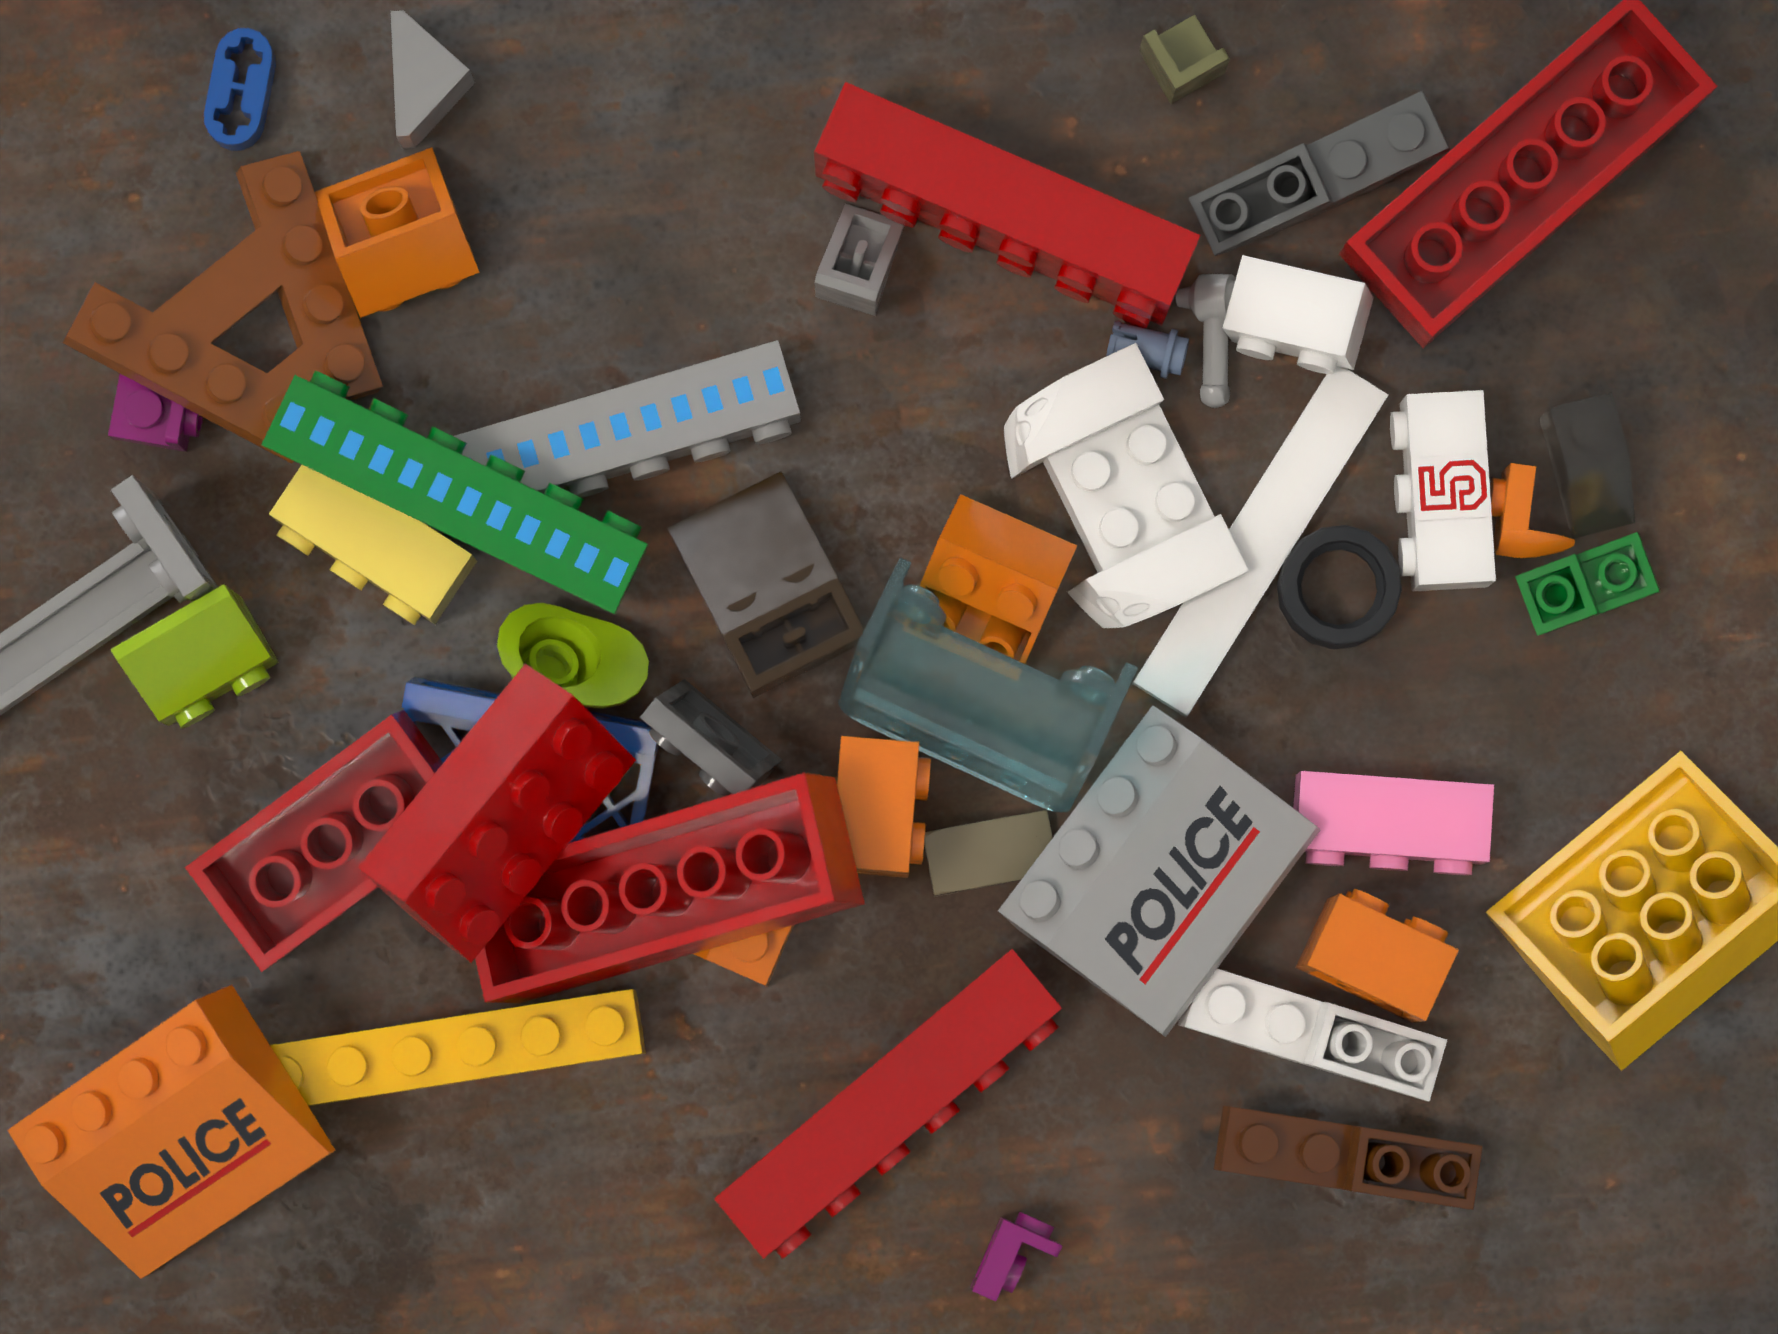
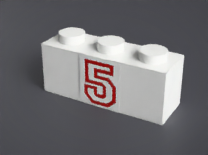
[1390,390,1496,591]

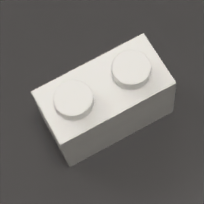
[1222,255,1374,374]

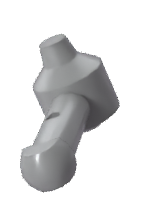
[1176,274,1236,408]

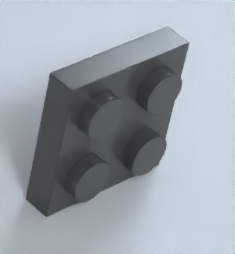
[640,679,782,796]

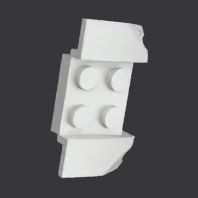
[1004,343,1249,628]

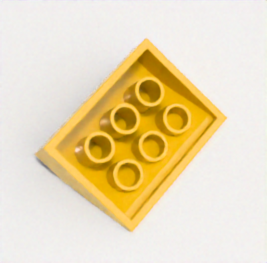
[1486,751,1778,1071]

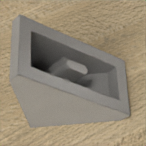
[391,10,475,149]
[814,203,904,316]

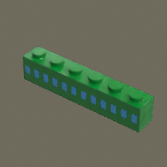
[261,370,649,614]

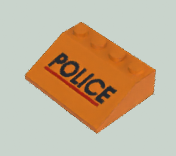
[7,985,335,1279]

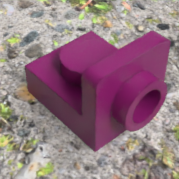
[108,374,204,452]
[970,1212,1063,1302]

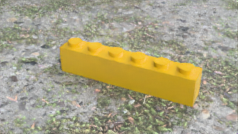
[270,989,646,1106]

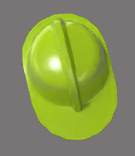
[497,603,649,708]

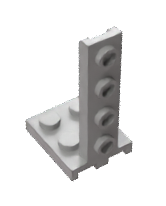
[0,475,219,715]

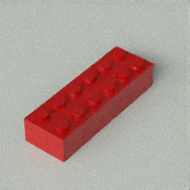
[1339,0,1718,348]
[814,82,1201,328]
[475,773,865,1004]

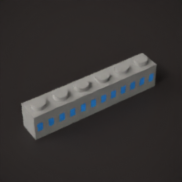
[454,340,801,498]

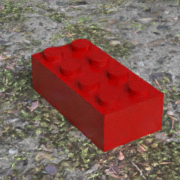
[357,664,636,963]
[185,710,443,972]

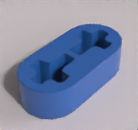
[204,28,276,151]

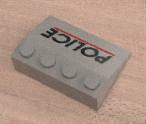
[998,705,1320,1037]

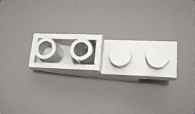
[1178,969,1447,1101]

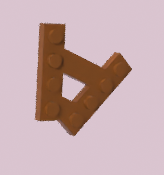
[62,151,383,464]

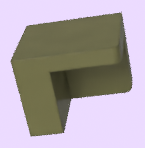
[1139,15,1230,104]

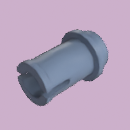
[1106,320,1189,379]

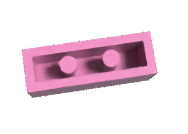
[1293,771,1494,875]

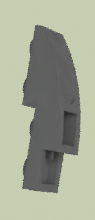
[1189,91,1450,256]

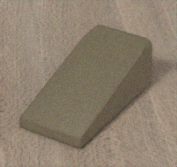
[924,810,1053,897]

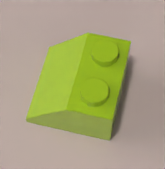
[111,584,279,729]

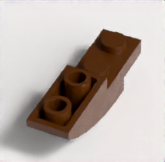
[1214,1106,1483,1210]

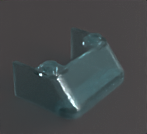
[838,557,1138,812]

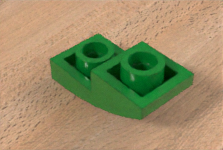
[1515,532,1661,636]

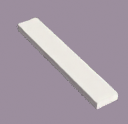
[1132,366,1388,717]

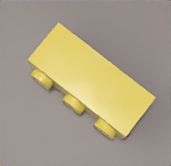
[269,465,477,625]

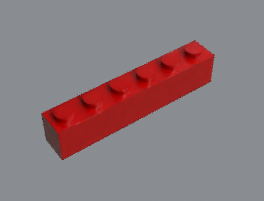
[714,949,1062,1259]

